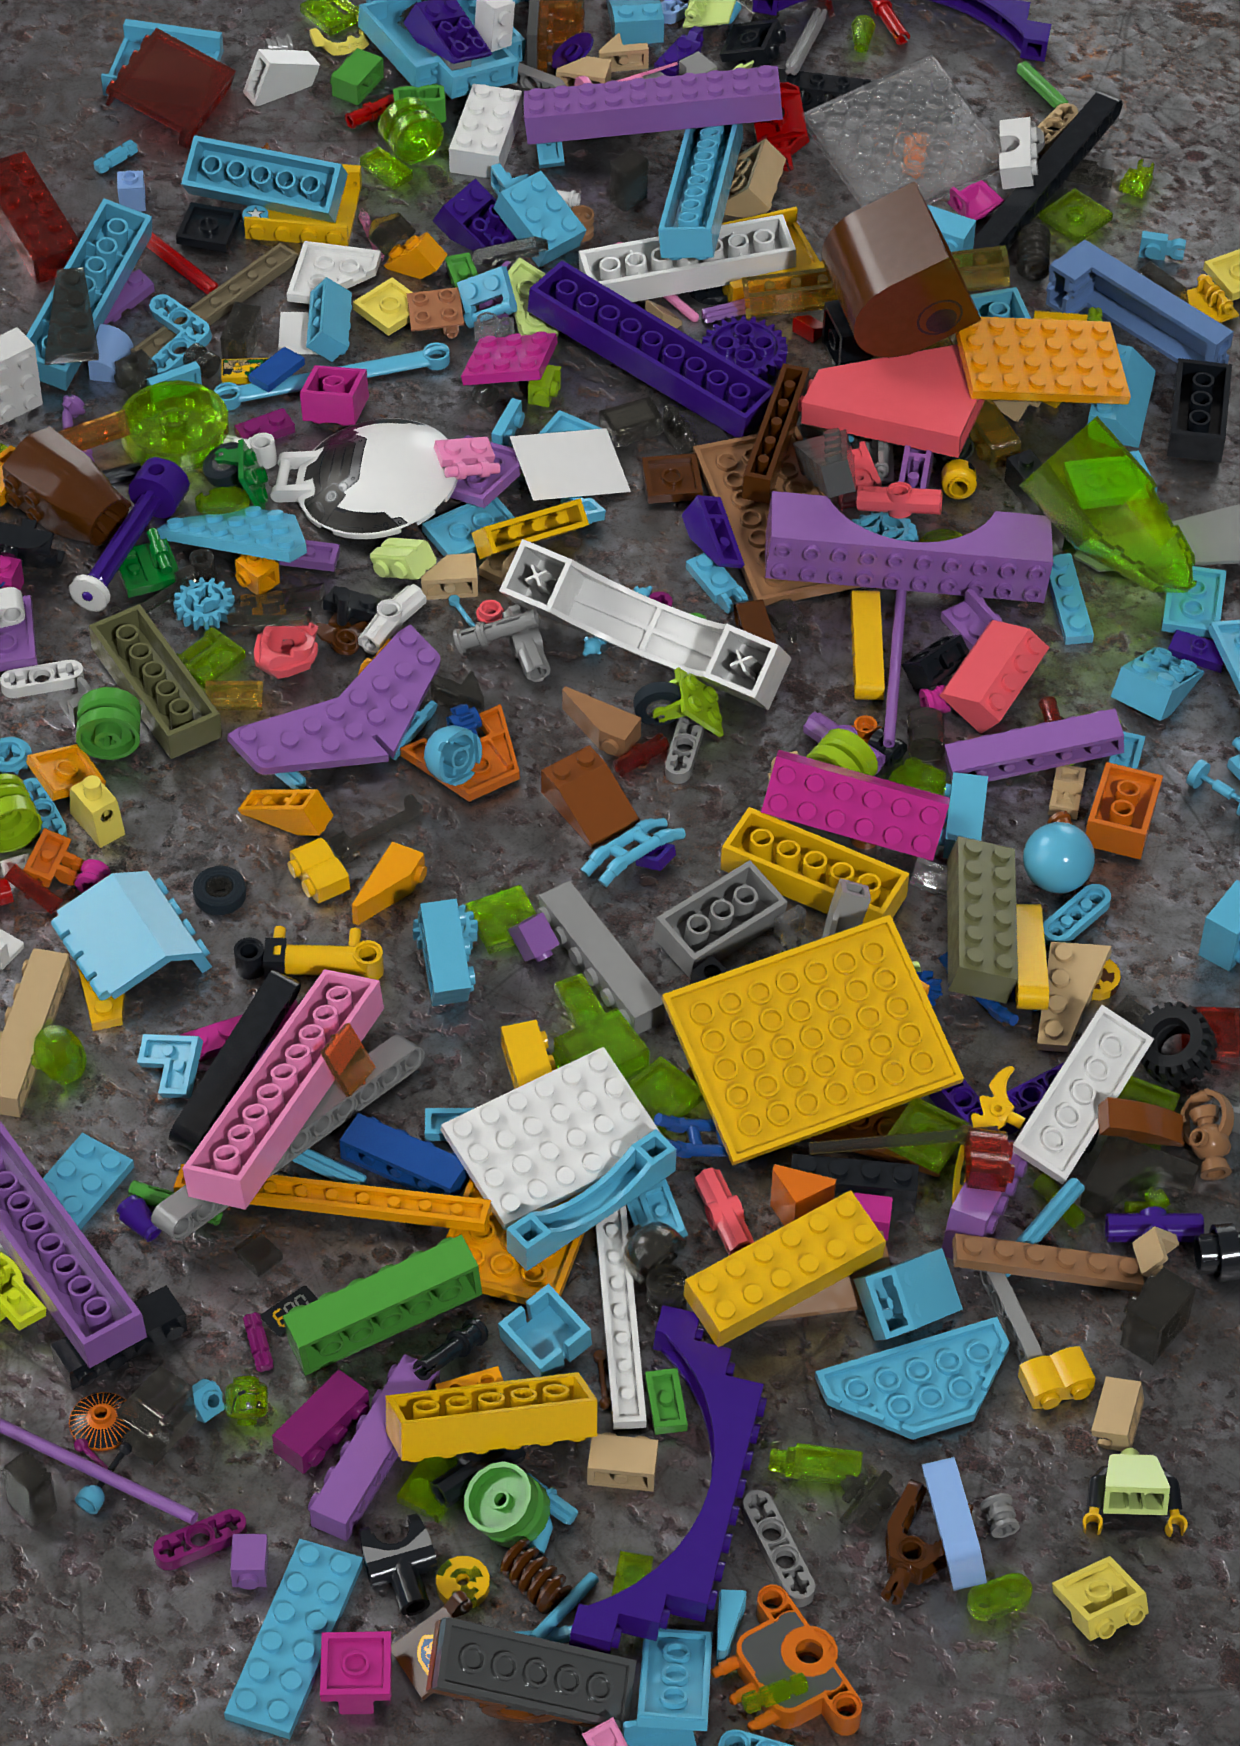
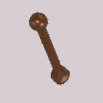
[593,1350,611,1410]

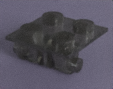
[656,404,728,455]

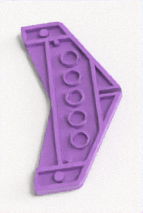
[227,624,441,775]

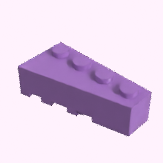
[942,1134,1029,1259]

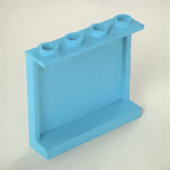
[101,19,224,109]

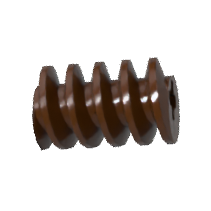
[500,1538,573,1614]

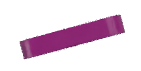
[153,1509,247,1570]

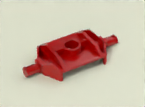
[754,82,810,172]

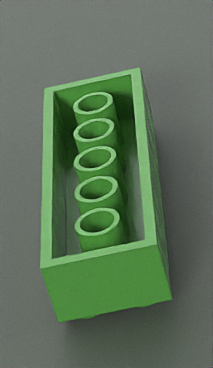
[283,1234,482,1376]

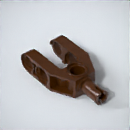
[881,1479,974,1605]

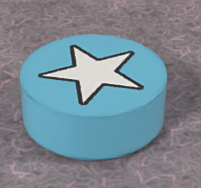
[242,205,269,224]

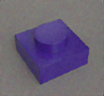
[635,843,676,871]

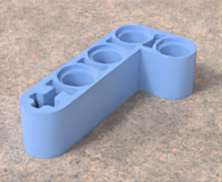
[922,1457,987,1591]

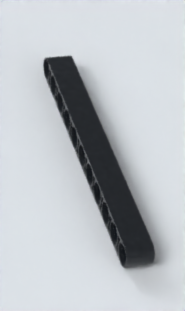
[971,91,1123,278]

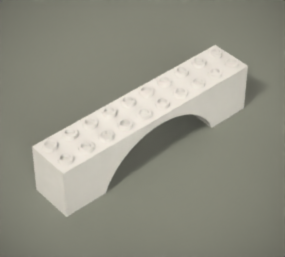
[499,539,792,710]

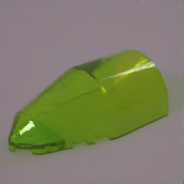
[1019,416,1197,593]

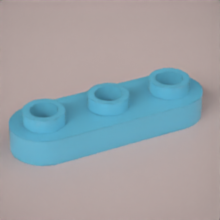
[1043,884,1111,946]

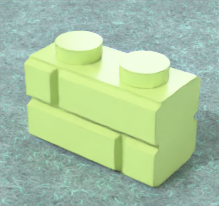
[370,537,437,580]

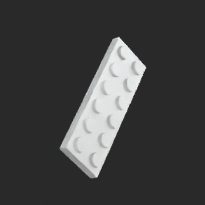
[1009,1005,1154,1185]

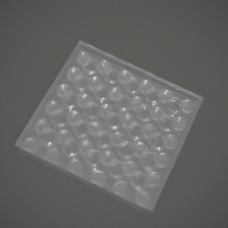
[800,54,1002,207]

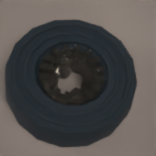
[193,866,247,915]

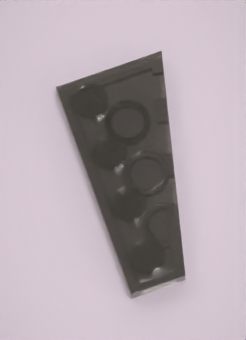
[45,267,99,365]

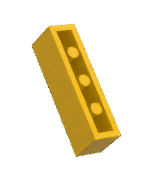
[471,498,589,559]
[501,1020,556,1089]

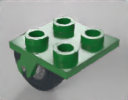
[203,439,268,510]

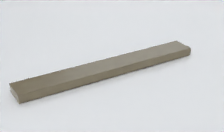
[130,243,299,368]

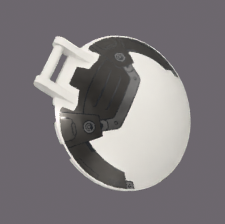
[270,418,458,539]

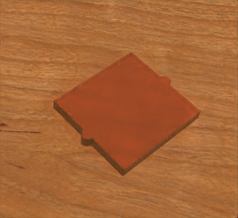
[320,1023,376,1097]

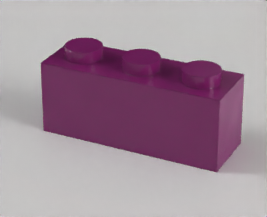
[272,1369,370,1474]

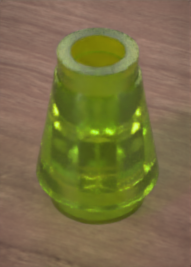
[851,15,876,53]

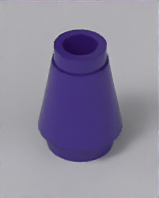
[116,1195,162,1242]

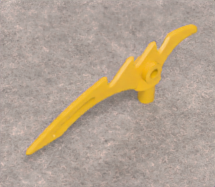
[952,1066,1026,1204]

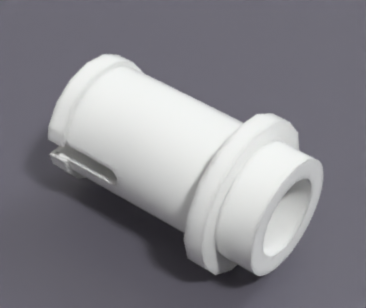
[557,190,581,209]

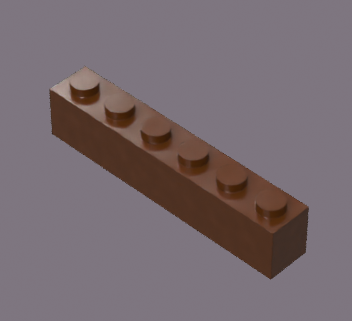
[742,363,809,504]

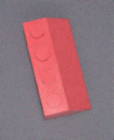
[939,620,1050,734]

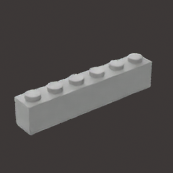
[537,880,666,1036]

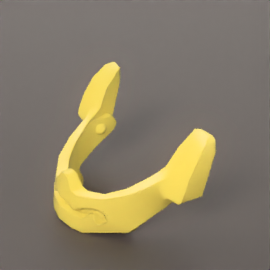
[309,15,370,56]

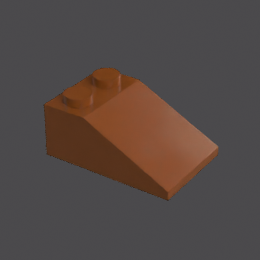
[541,745,640,848]

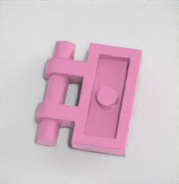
[434,437,500,480]

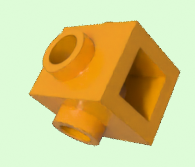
[235,554,280,597]

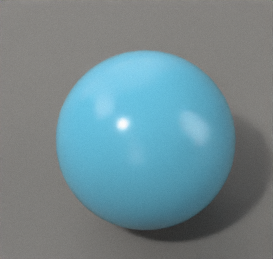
[1023,822,1095,894]

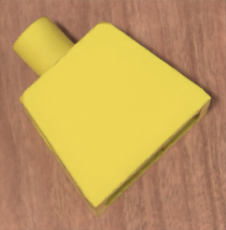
[70,775,125,848]

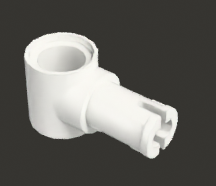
[223,433,278,469]

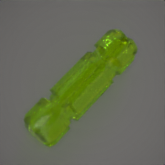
[741,1673,809,1714]

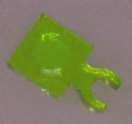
[1119,159,1155,198]

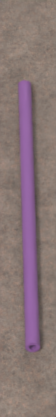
[883,589,907,748]
[0,1418,198,1525]

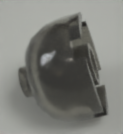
[623,1222,687,1286]

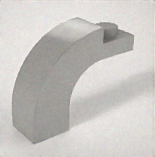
[823,878,871,938]

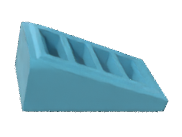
[716,1589,747,1665]

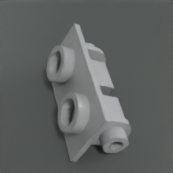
[866,439,894,483]

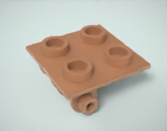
[406,287,464,339]

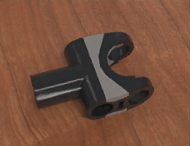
[359,1513,438,1616]

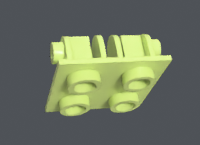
[683,0,736,29]

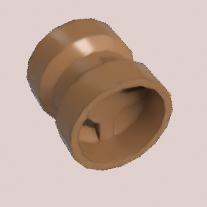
[571,205,594,242]

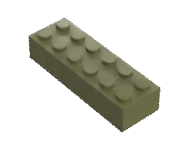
[89,604,222,759]
[947,836,1018,1003]

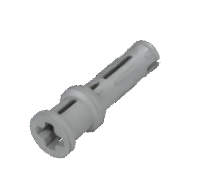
[453,609,540,654]

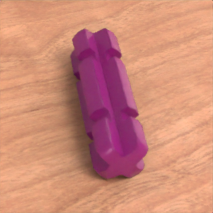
[243,1312,274,1372]

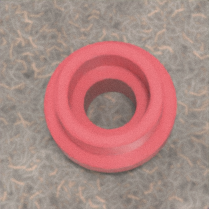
[476,600,504,624]

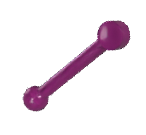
[74,1438,122,1476]

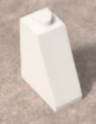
[243,49,320,106]

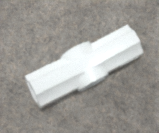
[358,584,426,655]

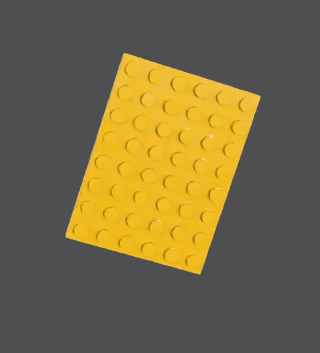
[661,914,964,1166]

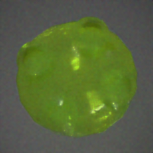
[888,757,946,795]
[31,1025,87,1086]

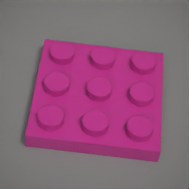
[461,331,558,386]

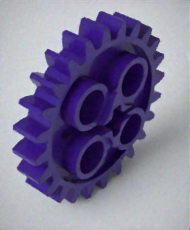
[702,315,788,381]

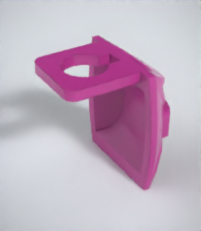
[947,180,1004,221]

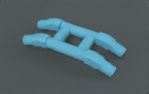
[580,818,686,887]

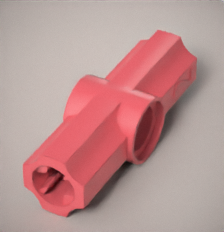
[856,482,943,519]
[694,1167,755,1256]

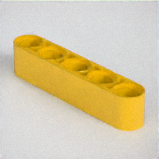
[851,590,885,700]
[1014,904,1049,1010]

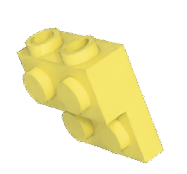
[1052,1556,1149,1641]

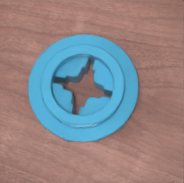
[0,737,32,775]

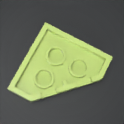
[508,257,561,336]

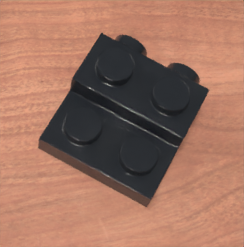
[719,19,787,68]

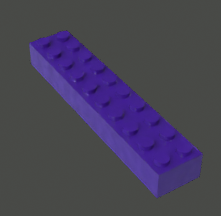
[527,260,774,438]

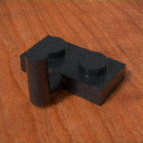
[323,585,384,626]

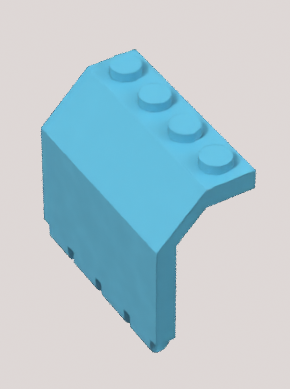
[51,871,212,1001]

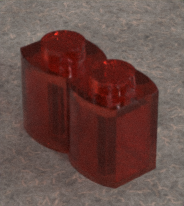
[964,1128,1015,1192]

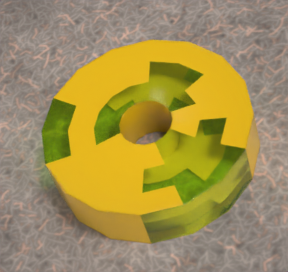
[436,1556,490,1608]

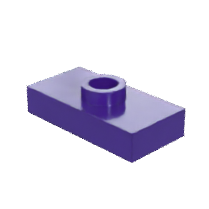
[1168,630,1225,673]

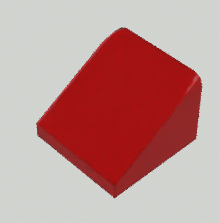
[792,315,823,343]

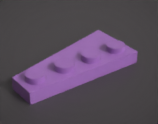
[103,269,155,325]

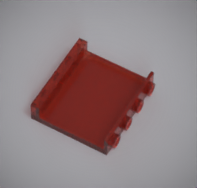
[106,28,236,148]

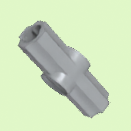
[502,604,550,683]

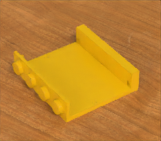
[244,164,362,246]

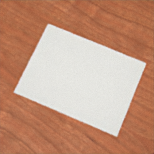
[509,428,631,501]

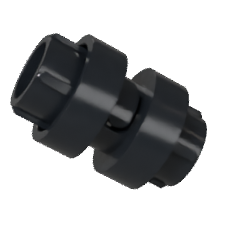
[1194,1223,1240,1282]

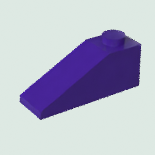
[682,495,744,568]

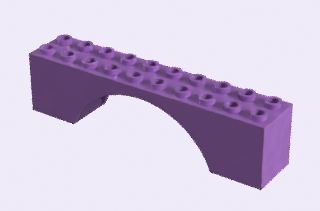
[765,491,1053,603]

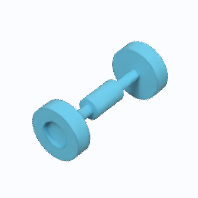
[1186,759,1240,817]

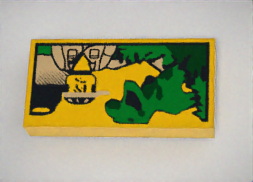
[221,358,269,384]

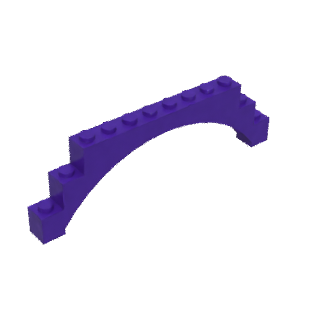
[752,0,1052,62]
[569,1305,767,1654]

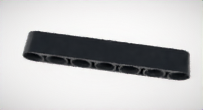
[169,970,301,1152]

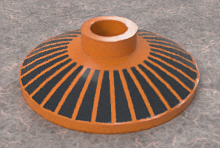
[69,1392,136,1451]

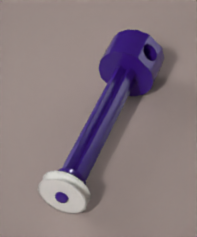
[69,457,190,612]

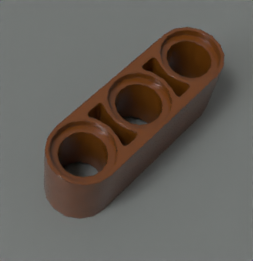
[733,599,777,644]

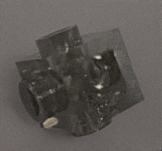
[114,349,158,397]

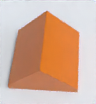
[770,1164,836,1226]

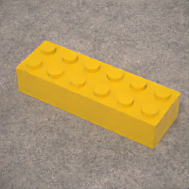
[721,807,909,924]
[683,1190,886,1347]
[385,1372,597,1462]

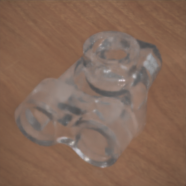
[474,312,515,341]

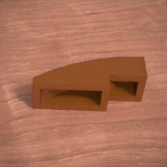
[1098,1097,1184,1147]

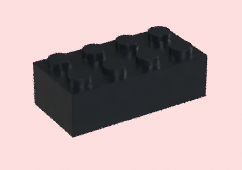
[1167,358,1232,463]

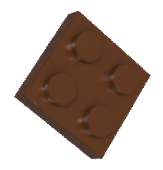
[642,453,703,504]

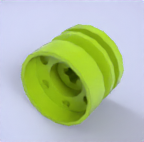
[0,773,42,853]

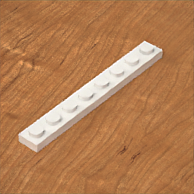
[595,1205,646,1430]

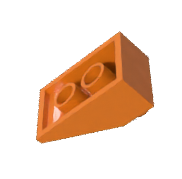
[1085,762,1163,860]

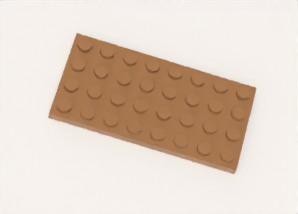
[693,426,860,607]

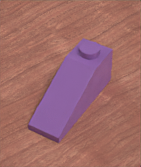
[899,445,933,489]

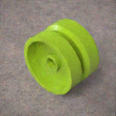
[806,728,878,776]

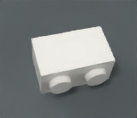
[475,0,515,52]

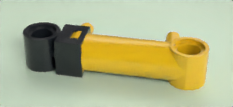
[234,925,384,980]

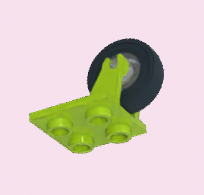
[633,667,724,738]

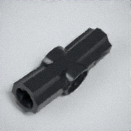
[430,1446,526,1508]

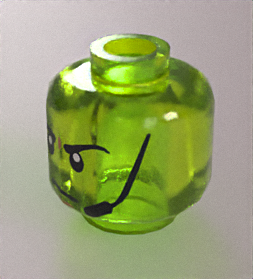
[225,1376,268,1426]

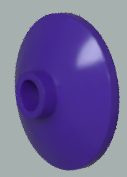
[551,32,594,70]

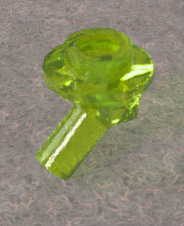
[1124,1186,1171,1213]

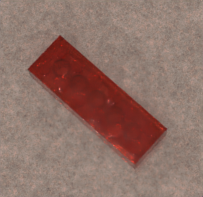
[0,151,80,284]

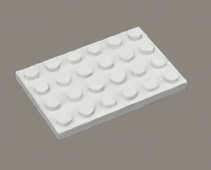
[440,1047,661,1230]

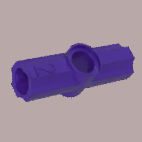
[1105,1206,1205,1242]

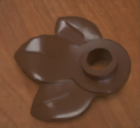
[315,613,369,655]

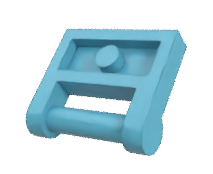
[457,266,517,328]

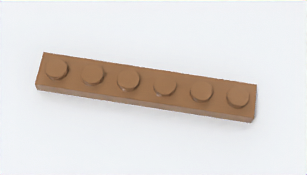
[952,1233,1144,1292]

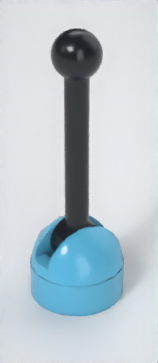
[75,1442,132,1514]

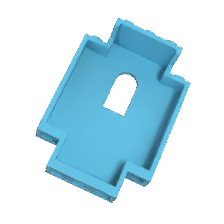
[358,0,526,99]

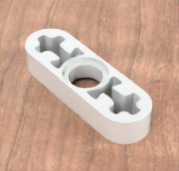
[0,660,84,698]

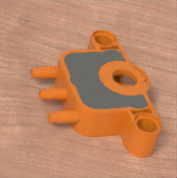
[711,1584,862,1736]

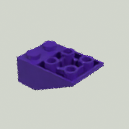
[404,0,493,64]
[432,178,520,264]

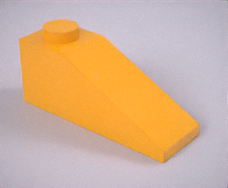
[238,789,334,836]
[352,841,427,925]

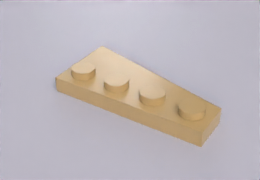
[1037,942,1112,1052]

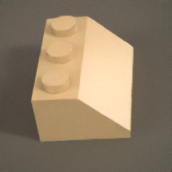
[724,139,786,218]

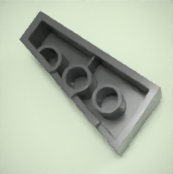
[793,428,856,498]

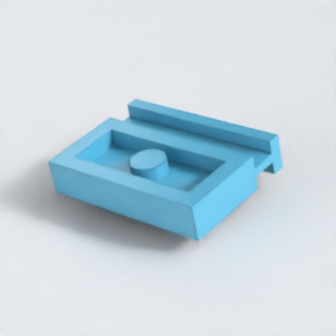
[626,1179,688,1253]

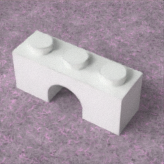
[999,117,1038,189]

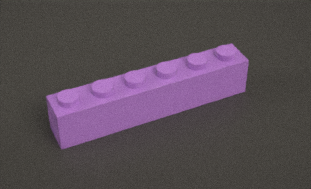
[945,708,1124,782]
[308,1354,440,1542]

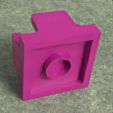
[320,1631,392,1714]

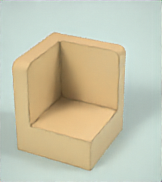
[1132,1226,1179,1282]

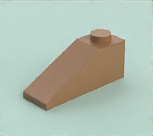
[562,686,641,759]

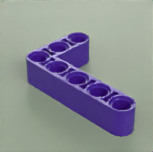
[929,1063,1064,1149]

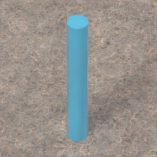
[529,1572,599,1639]

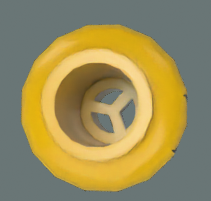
[941,459,977,500]

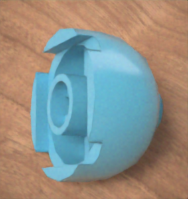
[424,725,482,786]

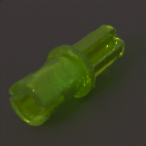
[1033,1173,1085,1228]

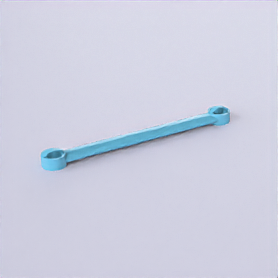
[214,342,450,411]

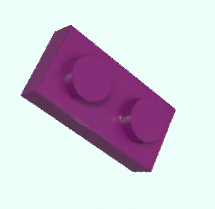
[234,408,295,440]

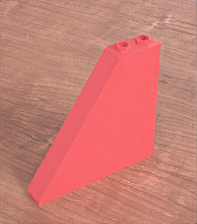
[798,344,986,458]

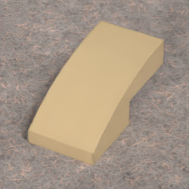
[1048,765,1086,820]

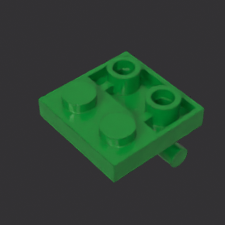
[118,528,183,598]

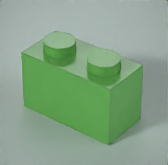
[330,48,384,105]

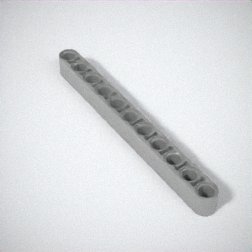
[151,1034,425,1241]

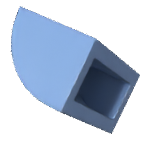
[88,324,134,384]

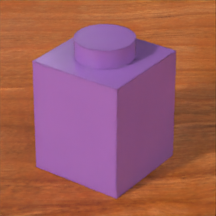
[508,912,560,962]
[230,1534,269,1590]

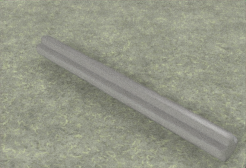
[785,7,827,76]

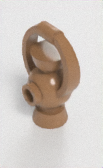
[1180,1088,1234,1181]

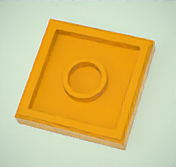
[26,744,106,801]

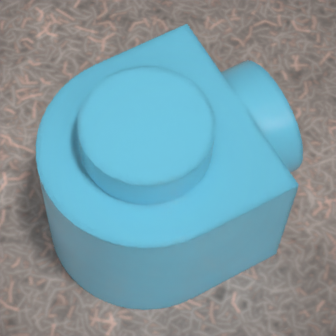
[181,1378,226,1423]

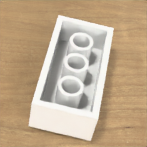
[449,84,523,179]

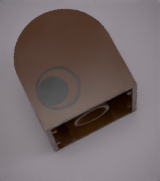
[821,181,981,358]

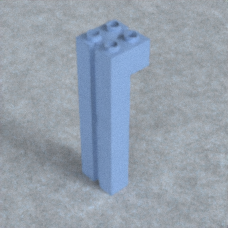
[1046,239,1234,364]

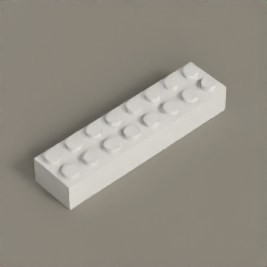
[578,214,796,302]

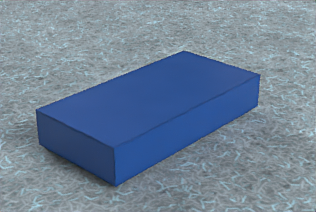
[248,346,305,393]

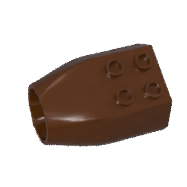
[2,426,131,546]

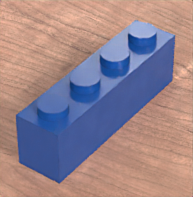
[339,1113,469,1196]

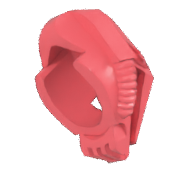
[254,616,318,680]

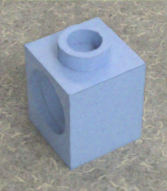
[117,170,146,212]

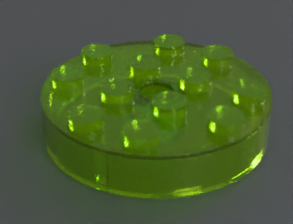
[119,380,230,472]

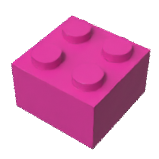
[300,365,369,426]

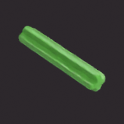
[1017,61,1068,109]

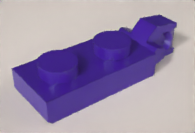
[654,26,704,76]

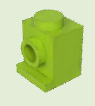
[528,365,561,407]

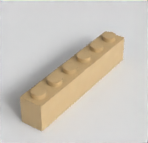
[0,948,71,1118]

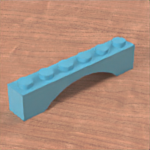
[506,1129,677,1271]

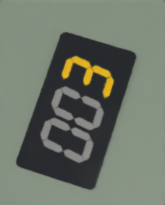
[260,1285,318,1336]

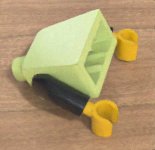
[1082,1448,1188,1537]

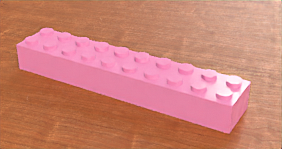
[182,969,384,1210]

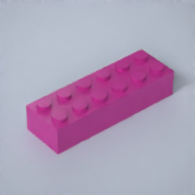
[761,750,950,861]

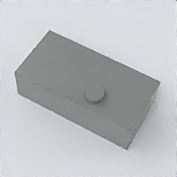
[653,860,788,979]

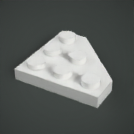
[287,241,381,304]

